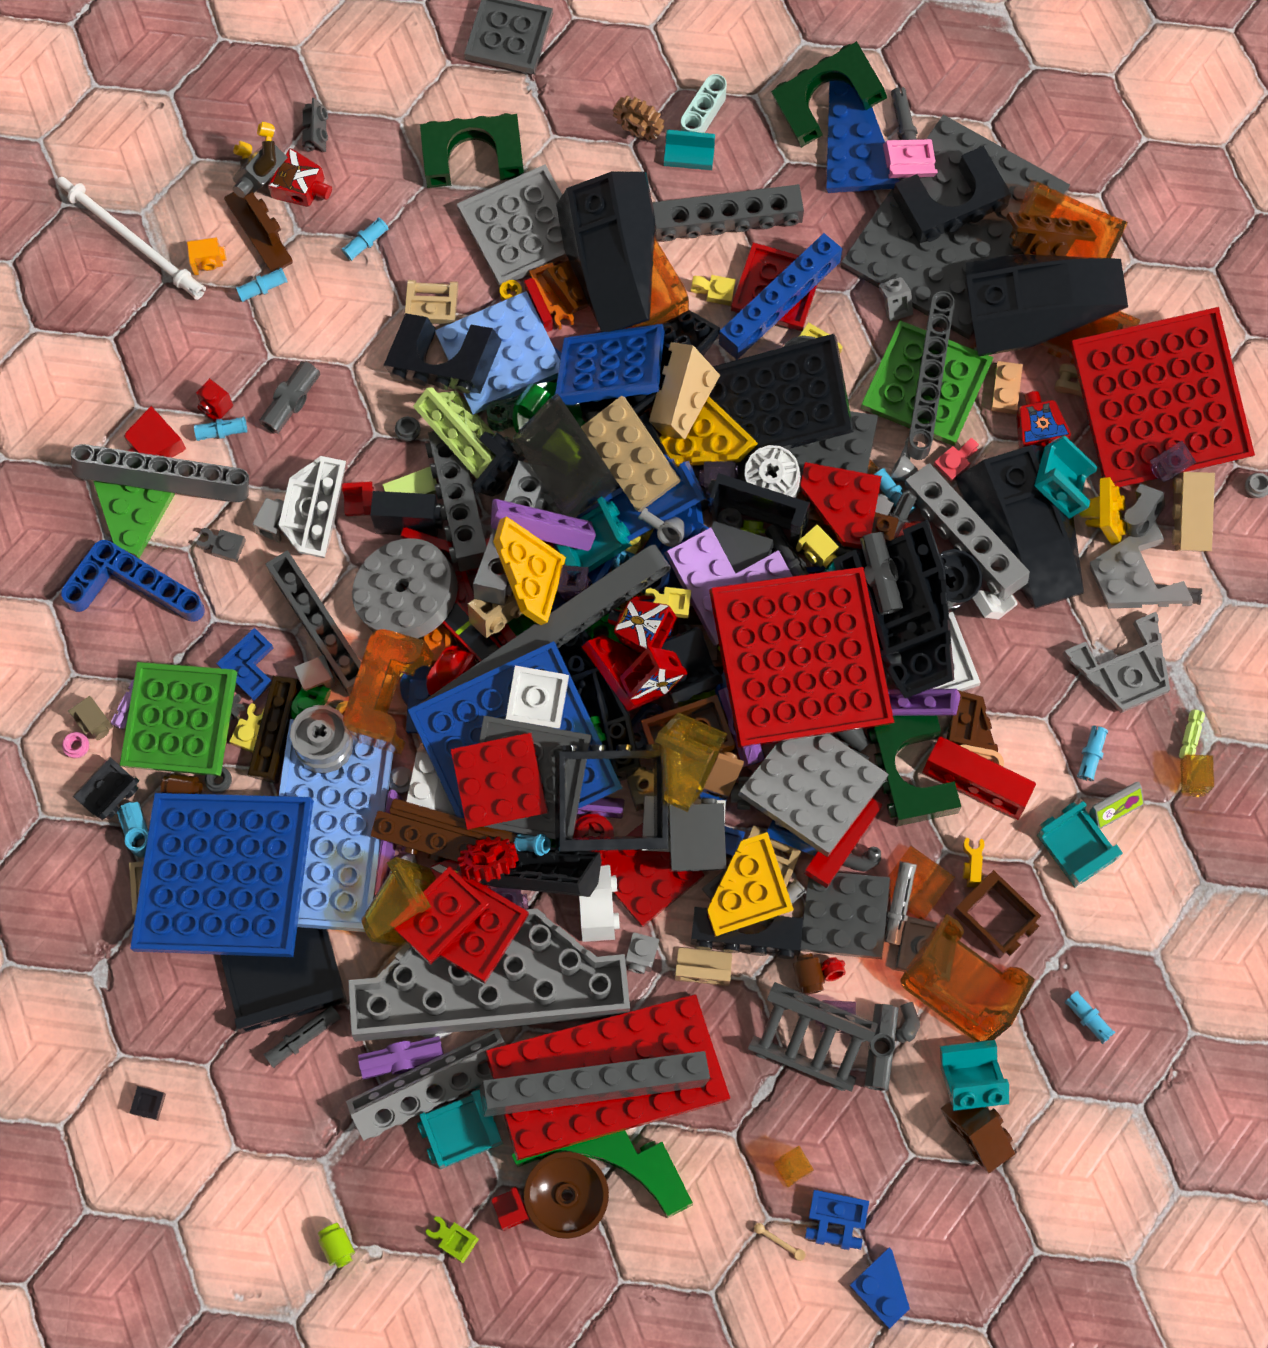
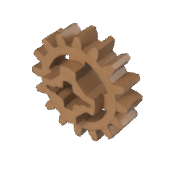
[612,96,664,141]

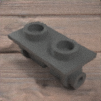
[302,98,328,152]

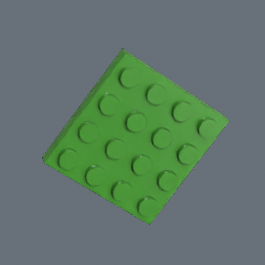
[861,320,994,447]
[120,662,237,776]

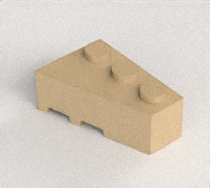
[649,342,720,439]
[1172,472,1215,552]

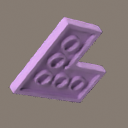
[664,528,793,646]

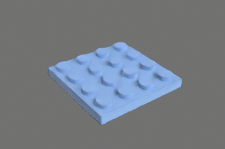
[435,291,560,415]

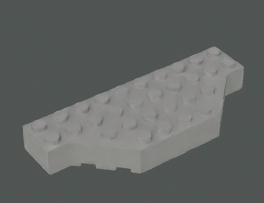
[348,909,630,1042]

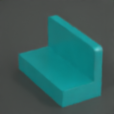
[664,130,715,171]

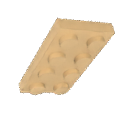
[581,396,681,512]

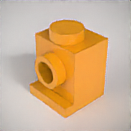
[187,237,227,275]

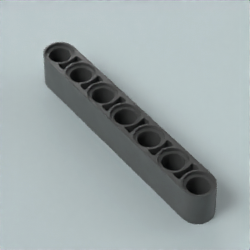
[907,291,954,460]
[71,444,249,502]

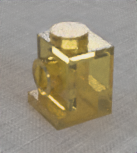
[774,1146,814,1188]

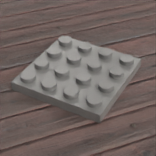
[457,164,567,287]
[738,734,889,857]

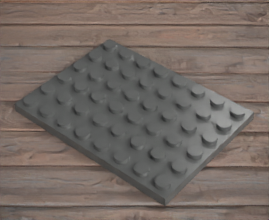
[841,115,1070,339]

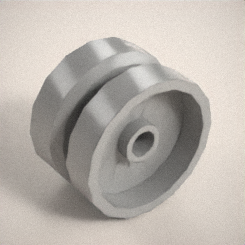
[290,705,353,773]

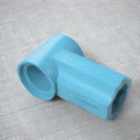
[117,802,149,858]

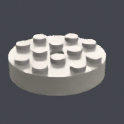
[352,538,458,642]

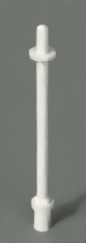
[57,177,206,300]

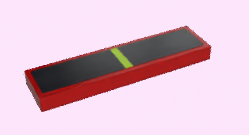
[442,600,501,662]

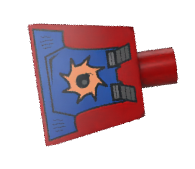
[1016,391,1071,449]

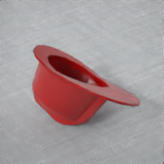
[426,645,476,696]

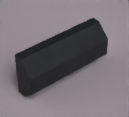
[481,847,602,897]

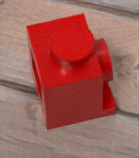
[196,378,234,422]

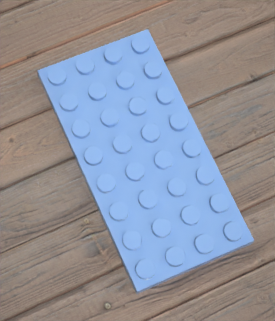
[279,719,396,932]

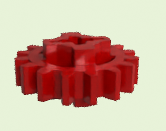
[458,836,519,883]

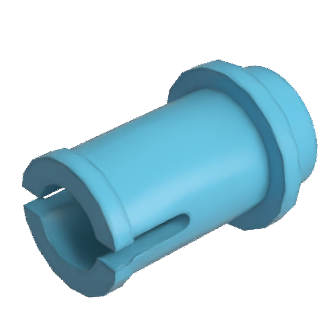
[514,834,551,856]

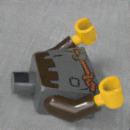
[233,122,288,198]

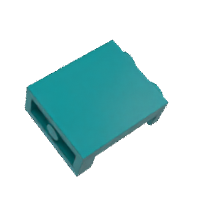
[1034,436,1097,519]
[556,496,632,579]
[1037,801,1123,888]
[940,1040,1009,1111]
[417,1089,503,1169]

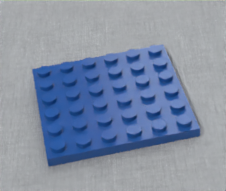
[408,641,623,834]
[130,793,314,957]

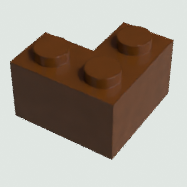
[941,1101,1015,1173]

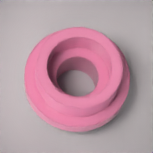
[62,732,90,759]

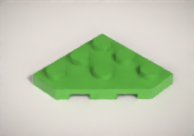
[94,481,175,558]

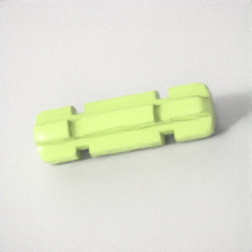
[1179,709,1205,761]

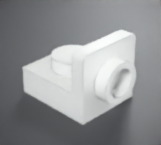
[973,590,1017,619]

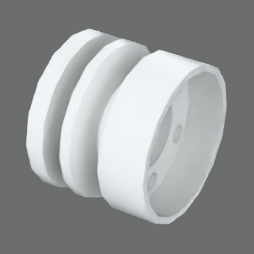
[744,445,801,498]

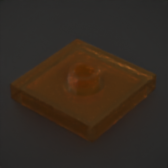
[888,846,955,920]

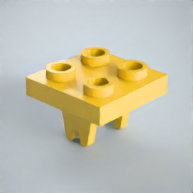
[1079,477,1126,545]

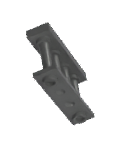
[748,982,878,1092]

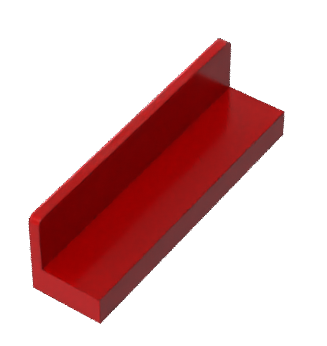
[922,737,1036,820]

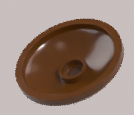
[524,1152,609,1239]

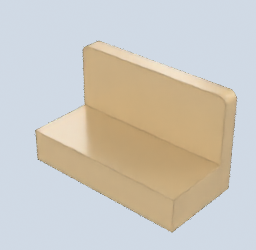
[675,948,732,986]

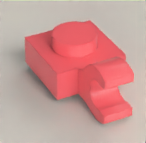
[934,438,979,483]

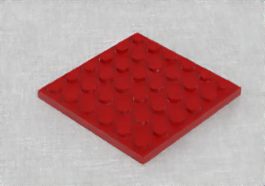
[1070,307,1255,488]
[709,567,894,748]

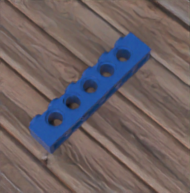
[719,233,842,360]

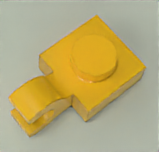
[963,838,985,888]

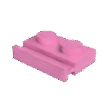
[883,139,938,178]

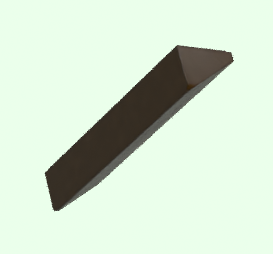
[247,675,302,784]

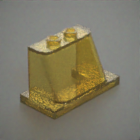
[655,712,727,812]
[361,857,436,947]

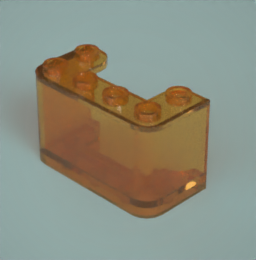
[343,629,434,755]

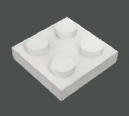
[506,666,569,729]

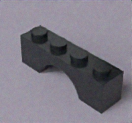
[691,907,803,959]

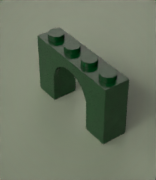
[771,41,887,148]
[420,113,524,188]
[867,715,962,827]

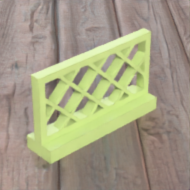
[413,387,496,479]

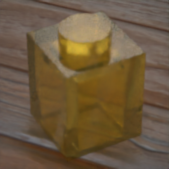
[1180,755,1214,797]

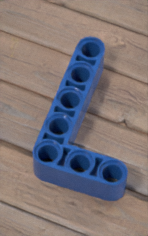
[61,540,205,622]

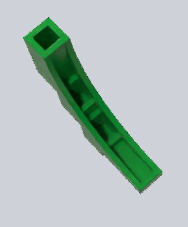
[511,1130,693,1218]

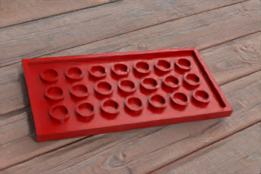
[485,994,730,1160]

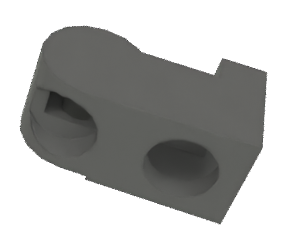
[1124,484,1165,537]

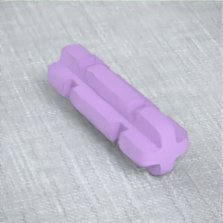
[111,679,134,729]

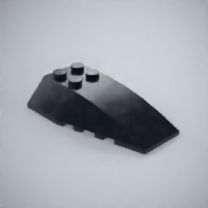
[833,520,955,698]

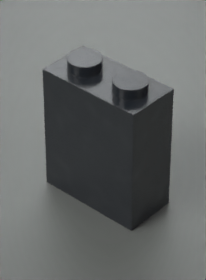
[370,491,443,537]

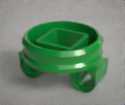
[513,382,586,452]

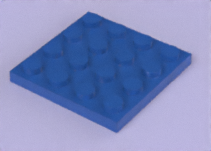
[555,324,664,406]

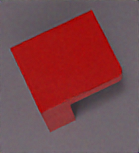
[342,481,375,516]
[492,1186,529,1231]

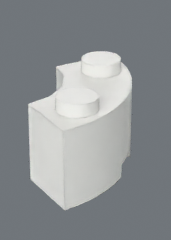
[579,865,620,942]

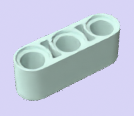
[681,74,727,133]

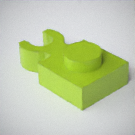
[425,1216,479,1263]

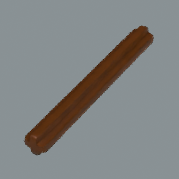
[390,799,518,843]

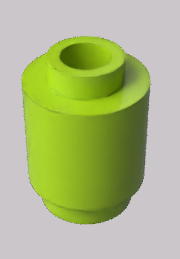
[318,1223,355,1268]

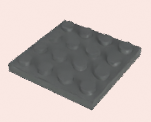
[464,716,592,839]

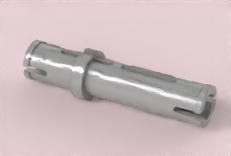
[884,861,917,945]

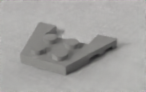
[1090,521,1193,609]
[1063,612,1170,713]

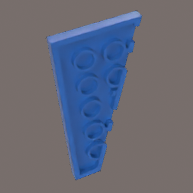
[826,81,899,193]

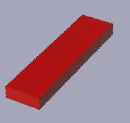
[804,798,883,888]

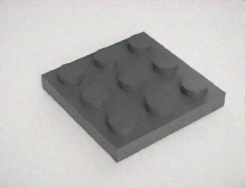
[464,0,553,75]
[801,873,891,960]

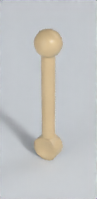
[754,1223,806,1261]

